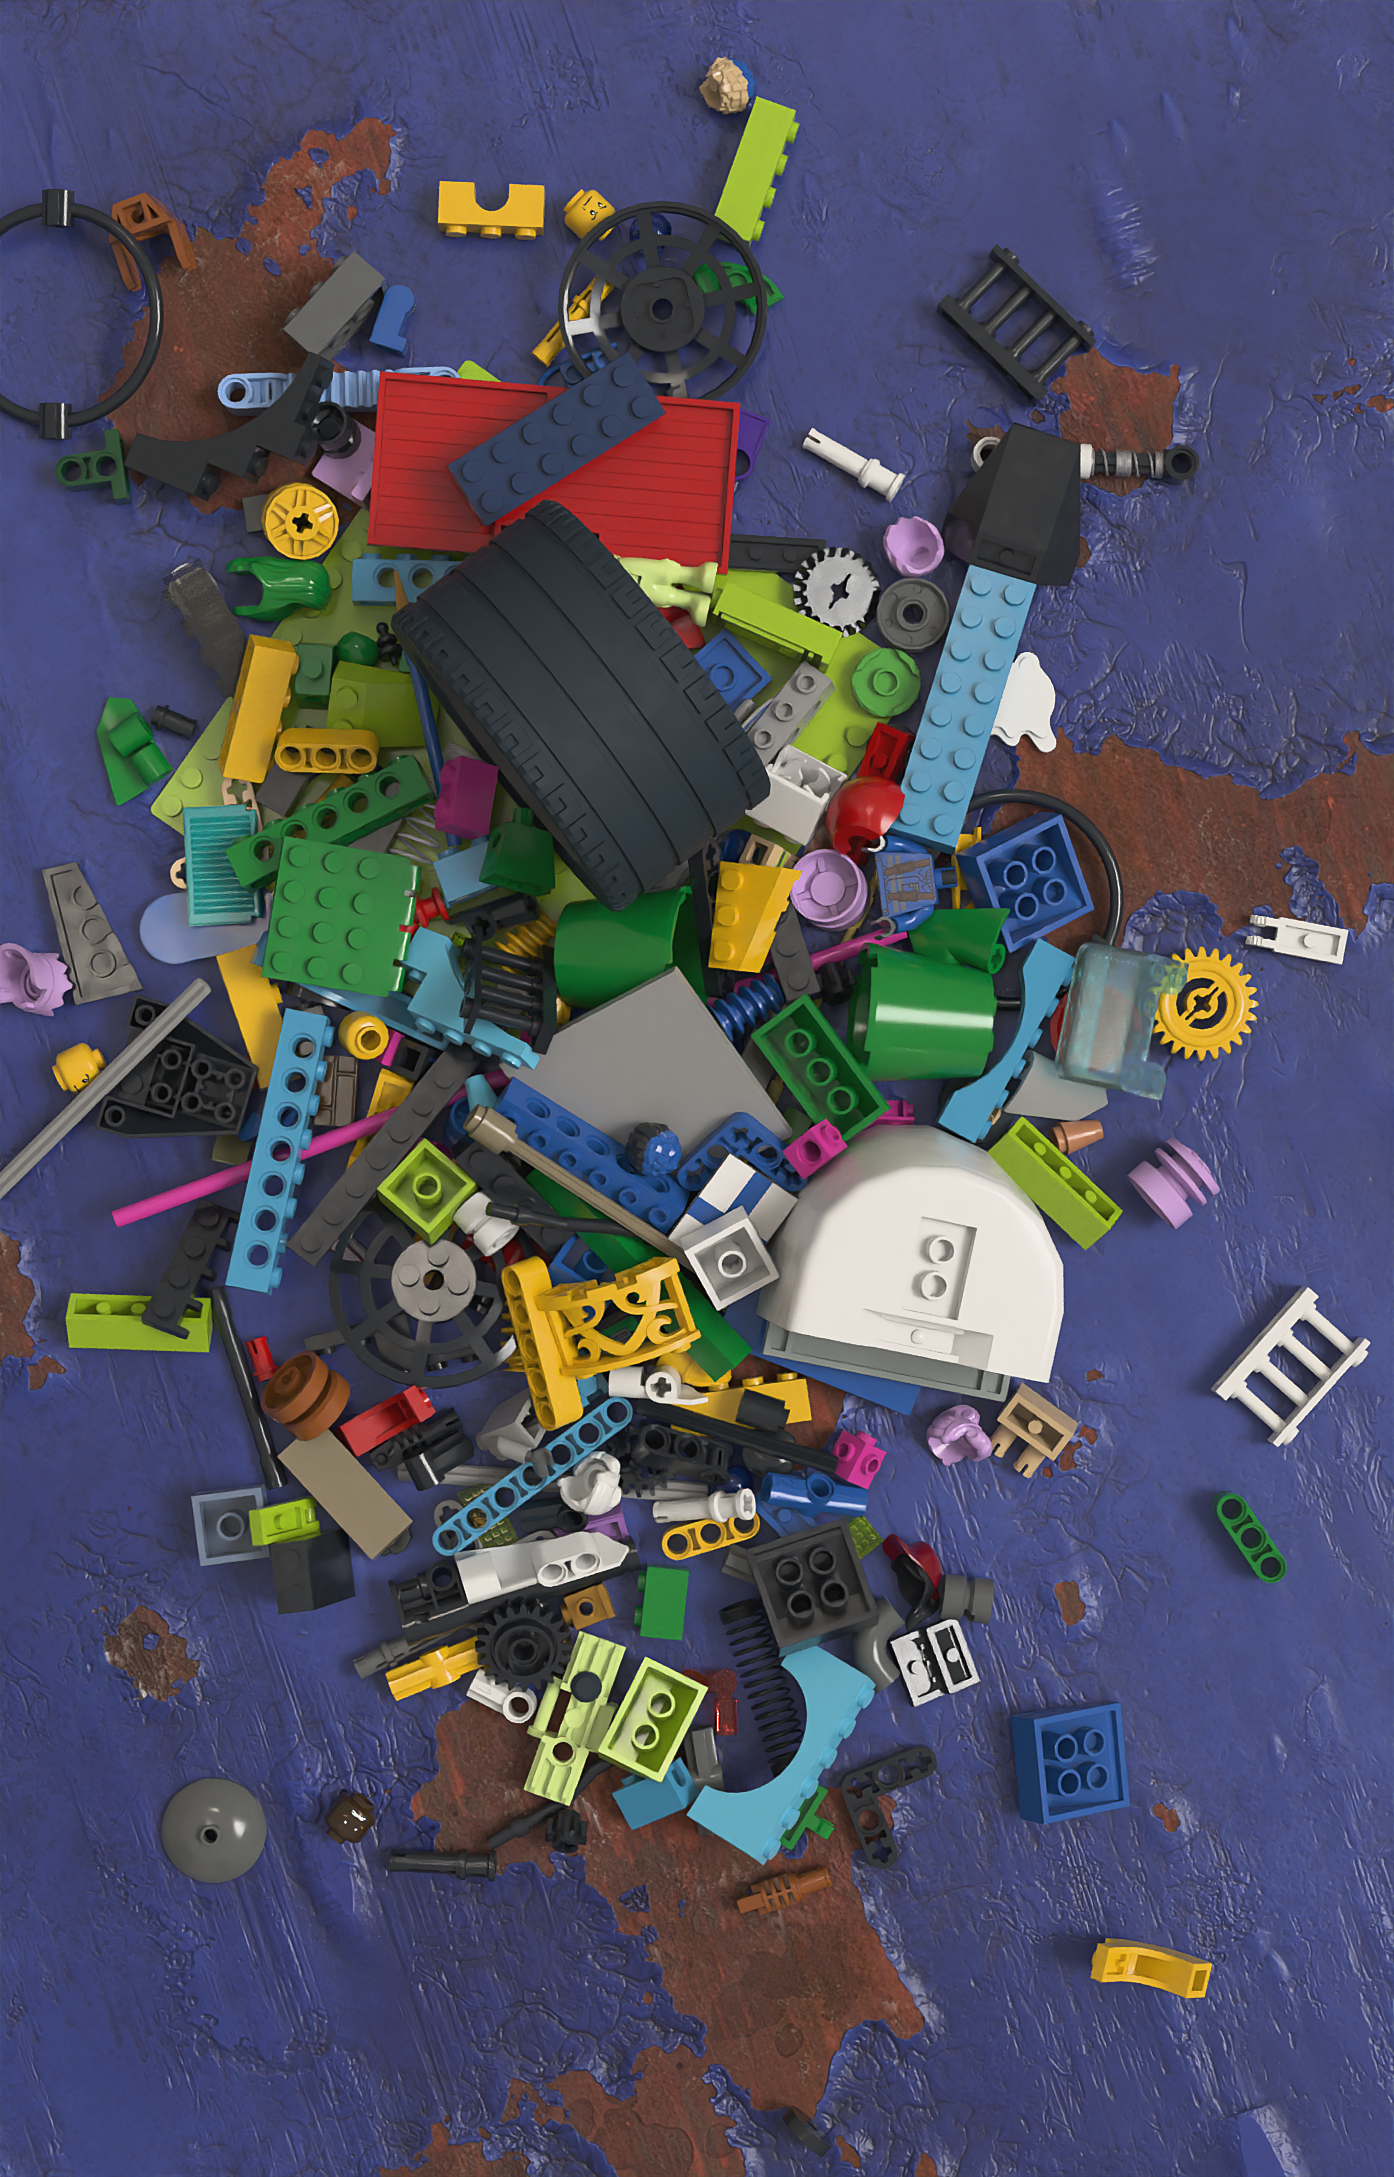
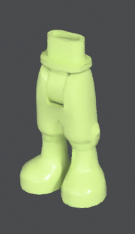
[614,554,718,628]

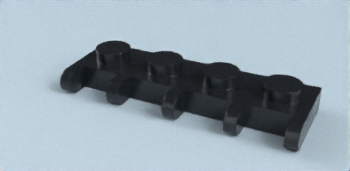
[141,1199,241,1340]

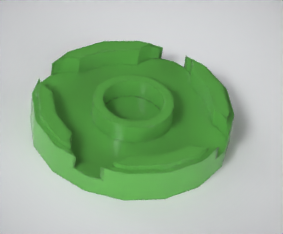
[851,648,921,718]

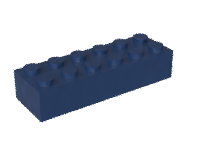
[445,352,666,527]

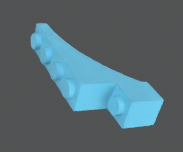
[400,926,540,1070]

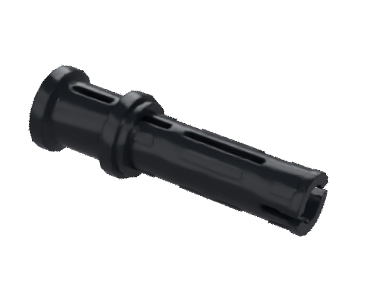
[390,1848,497,1882]

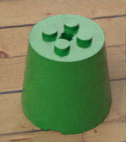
[554,886,709,1010]
[846,942,997,1082]

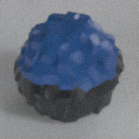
[625,1122,682,1178]

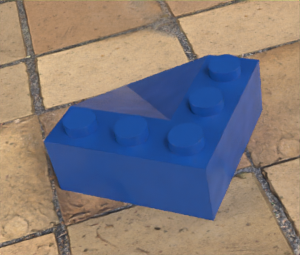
[956,811,1094,953]

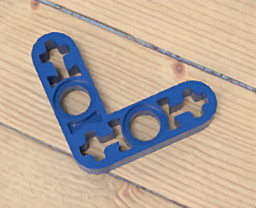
[677,1112,809,1192]

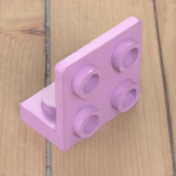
[312,419,375,511]

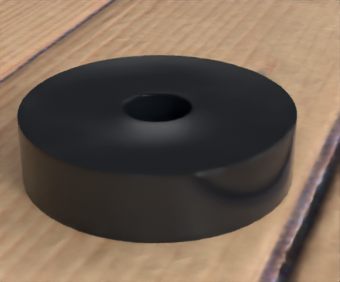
[782,2106,833,2157]

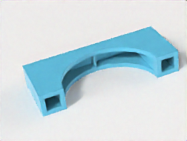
[687,1646,875,1865]

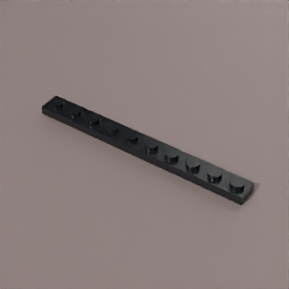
[286,984,531,1268]

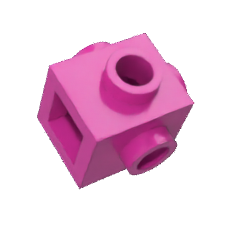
[831,1430,887,1490]

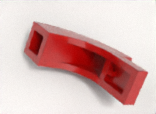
[333,1385,436,1458]

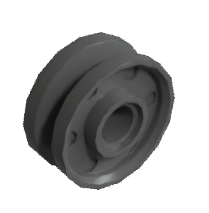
[876,578,949,654]

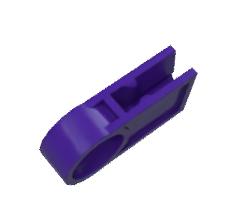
[735,408,771,483]

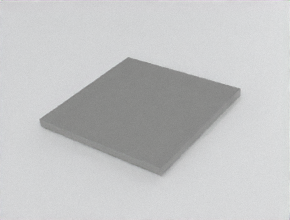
[498,966,793,1215]

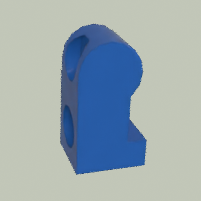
[369,285,416,358]

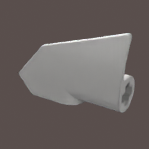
[1002,1050,1108,1121]

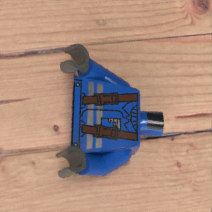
[861,835,958,940]

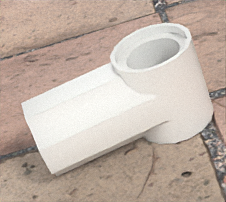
[466,1667,537,1723]

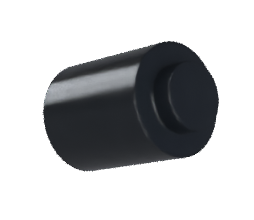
[735,1388,790,1434]

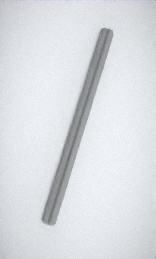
[0,978,211,1199]
[397,1463,708,1501]

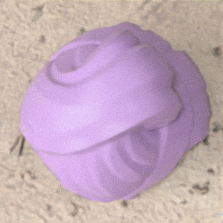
[927,1405,993,1466]

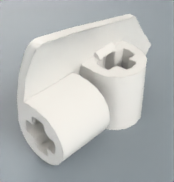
[609,1365,708,1405]

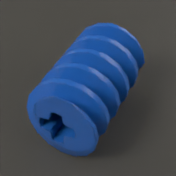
[705,973,785,1042]

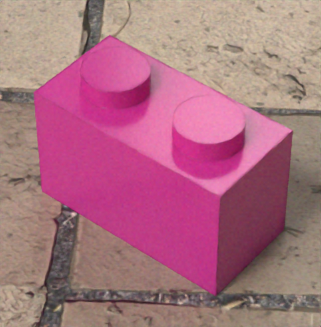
[434,756,499,840]

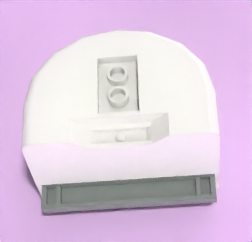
[756,1125,1064,1402]

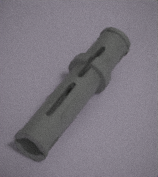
[353,1631,456,1680]

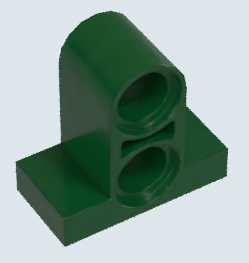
[55,428,132,505]

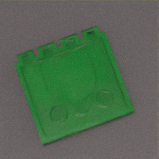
[260,836,422,997]

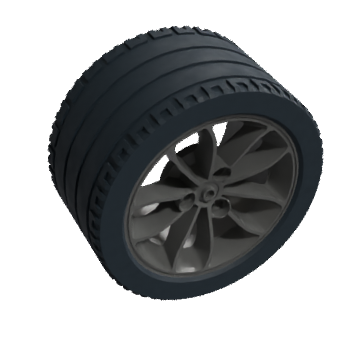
[391,500,771,912]

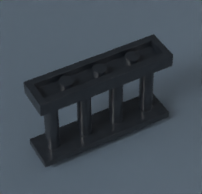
[936,244,1097,407]
[459,926,557,1055]

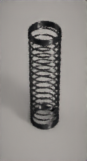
[718,1598,805,1778]

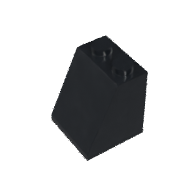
[270,1527,356,1615]

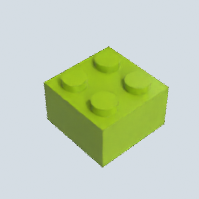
[377,1138,479,1245]

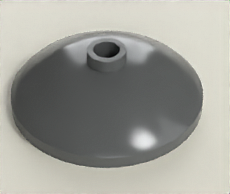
[162,1777,267,1883]

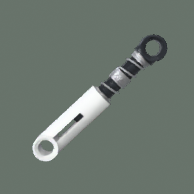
[971,436,1200,486]

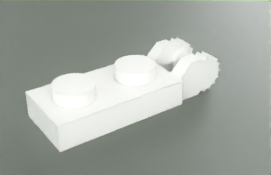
[1245,915,1348,965]

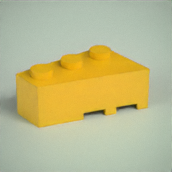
[708,861,802,973]

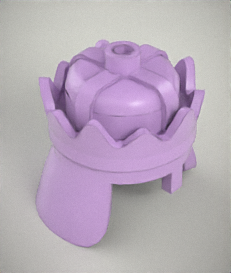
[0,943,72,1016]

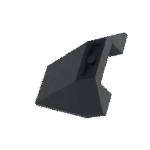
[940,422,1081,586]
[95,994,259,1138]

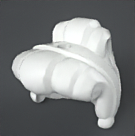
[557,1451,622,1515]

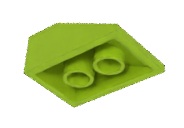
[326,661,440,747]

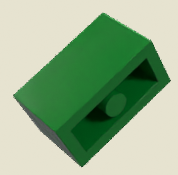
[634,1562,689,1641]

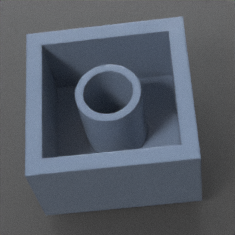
[191,1483,271,1566]

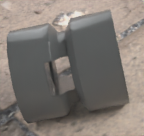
[939,1573,994,1624]

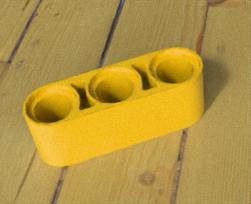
[275,728,380,774]
[662,1512,760,1560]

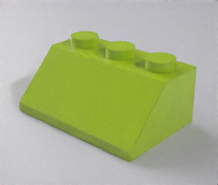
[598,1656,708,1784]

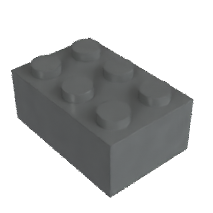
[283,251,389,361]

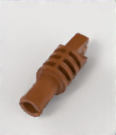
[736,1865,833,1915]

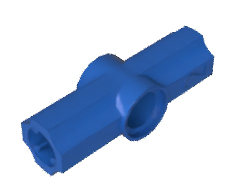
[760,1472,869,1518]

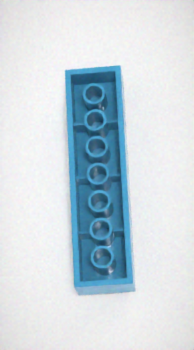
[887,564,1036,855]

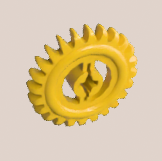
[1143,946,1258,1061]

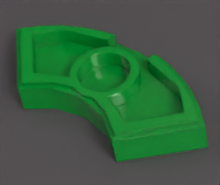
[692,261,784,316]

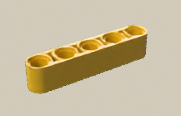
[501,1256,583,1431]

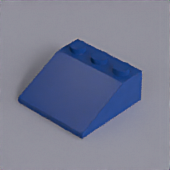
[1011,1702,1130,1824]

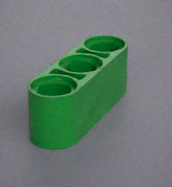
[1212,1491,1287,1583]

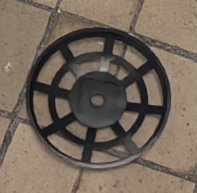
[558,201,768,401]
[328,1190,536,1389]

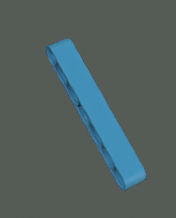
[432,1396,633,1556]

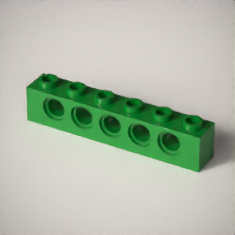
[225,754,437,894]

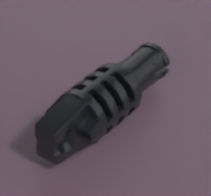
[368,1407,463,1472]

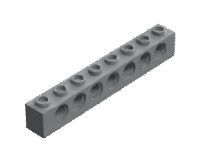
[648,660,835,891]

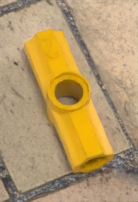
[385,1635,484,1701]

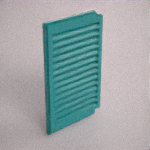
[182,804,262,926]

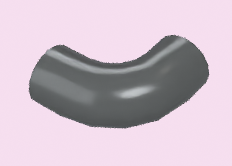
[851,1596,905,1694]

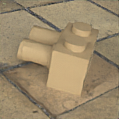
[990,1382,1078,1478]

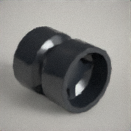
[309,401,361,459]

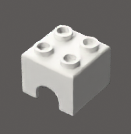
[745,744,848,846]

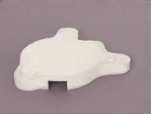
[990,652,1056,753]

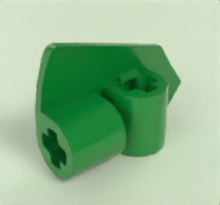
[96,697,173,806]
[908,908,1010,974]

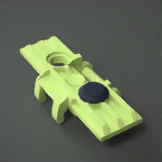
[523,1631,626,1806]

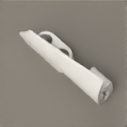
[455,1531,629,1605]

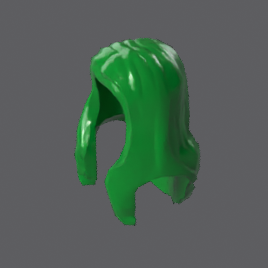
[225,556,332,622]

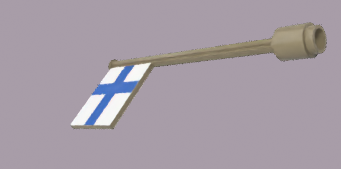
[463,1104,798,1274]

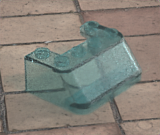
[1055,942,1189,1101]

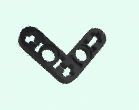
[840,1744,937,1869]

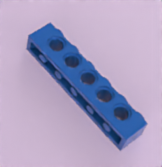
[492,1076,691,1234]

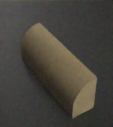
[277,1429,413,1560]

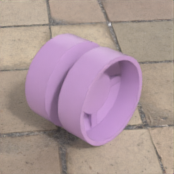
[790,849,871,931]

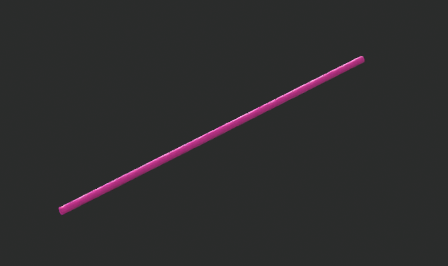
[112,928,908,1228]

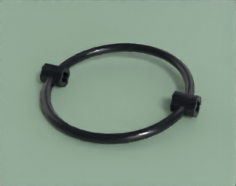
[0,189,164,440]
[906,789,1124,1011]

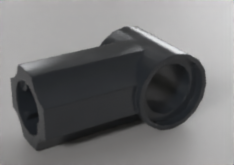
[402,1430,474,1491]
[519,1494,589,1533]

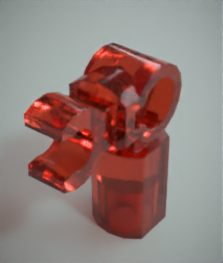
[682,1667,738,1736]

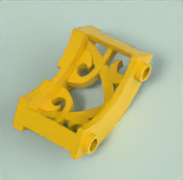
[534,1257,701,1380]

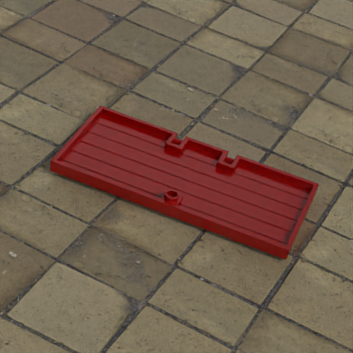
[367,371,740,576]

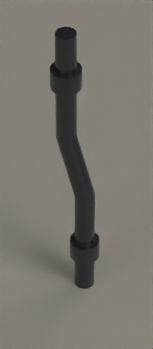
[486,1202,670,1246]
[486,1758,615,1850]

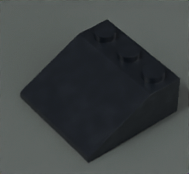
[745,1517,880,1658]

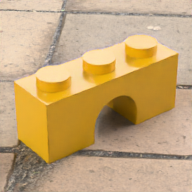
[438,181,545,240]

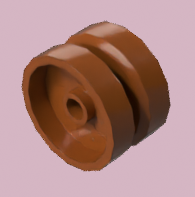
[261,1350,350,1442]

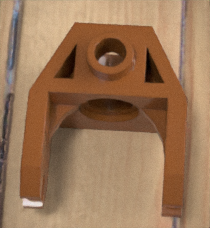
[109,192,197,292]

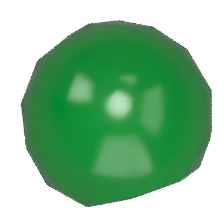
[336,631,379,667]

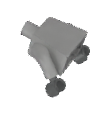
[476,1387,580,1477]

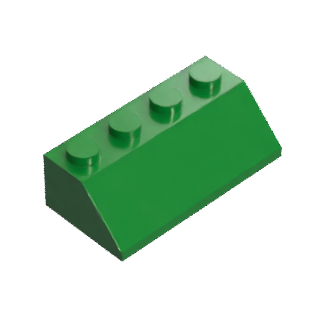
[750,993,891,1143]

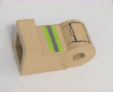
[739,834,800,869]

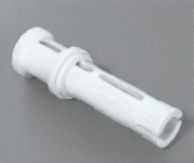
[802,428,905,502]
[653,1488,756,1523]

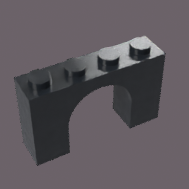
[254,725,413,854]

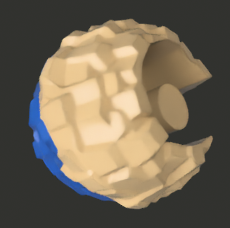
[699,57,756,114]

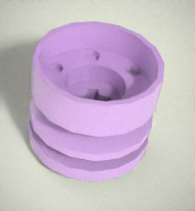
[1127,1136,1220,1230]

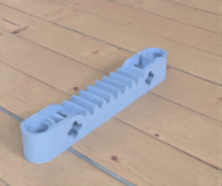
[218,367,460,416]

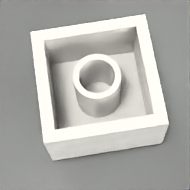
[680,1206,780,1311]

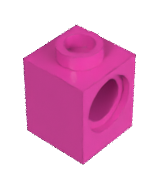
[782,1119,848,1180]

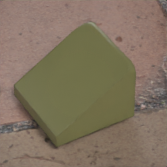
[211,1135,253,1165]

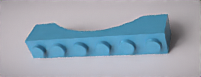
[250,930,450,1051]
[935,938,1076,1143]

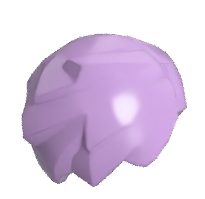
[883,516,944,578]

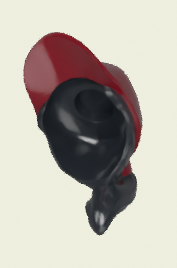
[882,1534,942,1632]

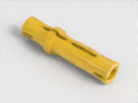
[531,275,615,368]

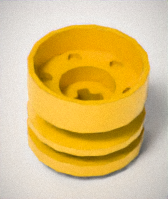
[260,482,339,560]

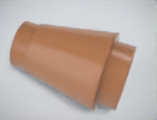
[1049,1119,1103,1156]

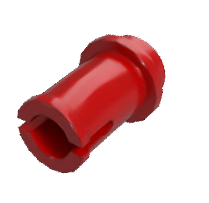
[245,1336,280,1383]

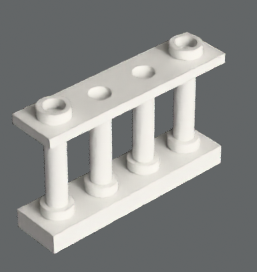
[1211,1286,1370,1447]

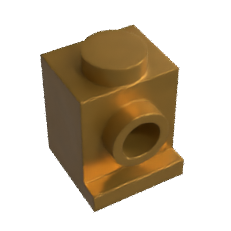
[560,1582,616,1630]

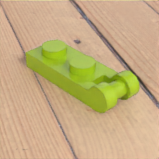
[249,1496,320,1546]

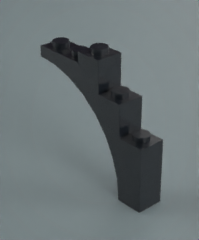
[124,352,335,502]

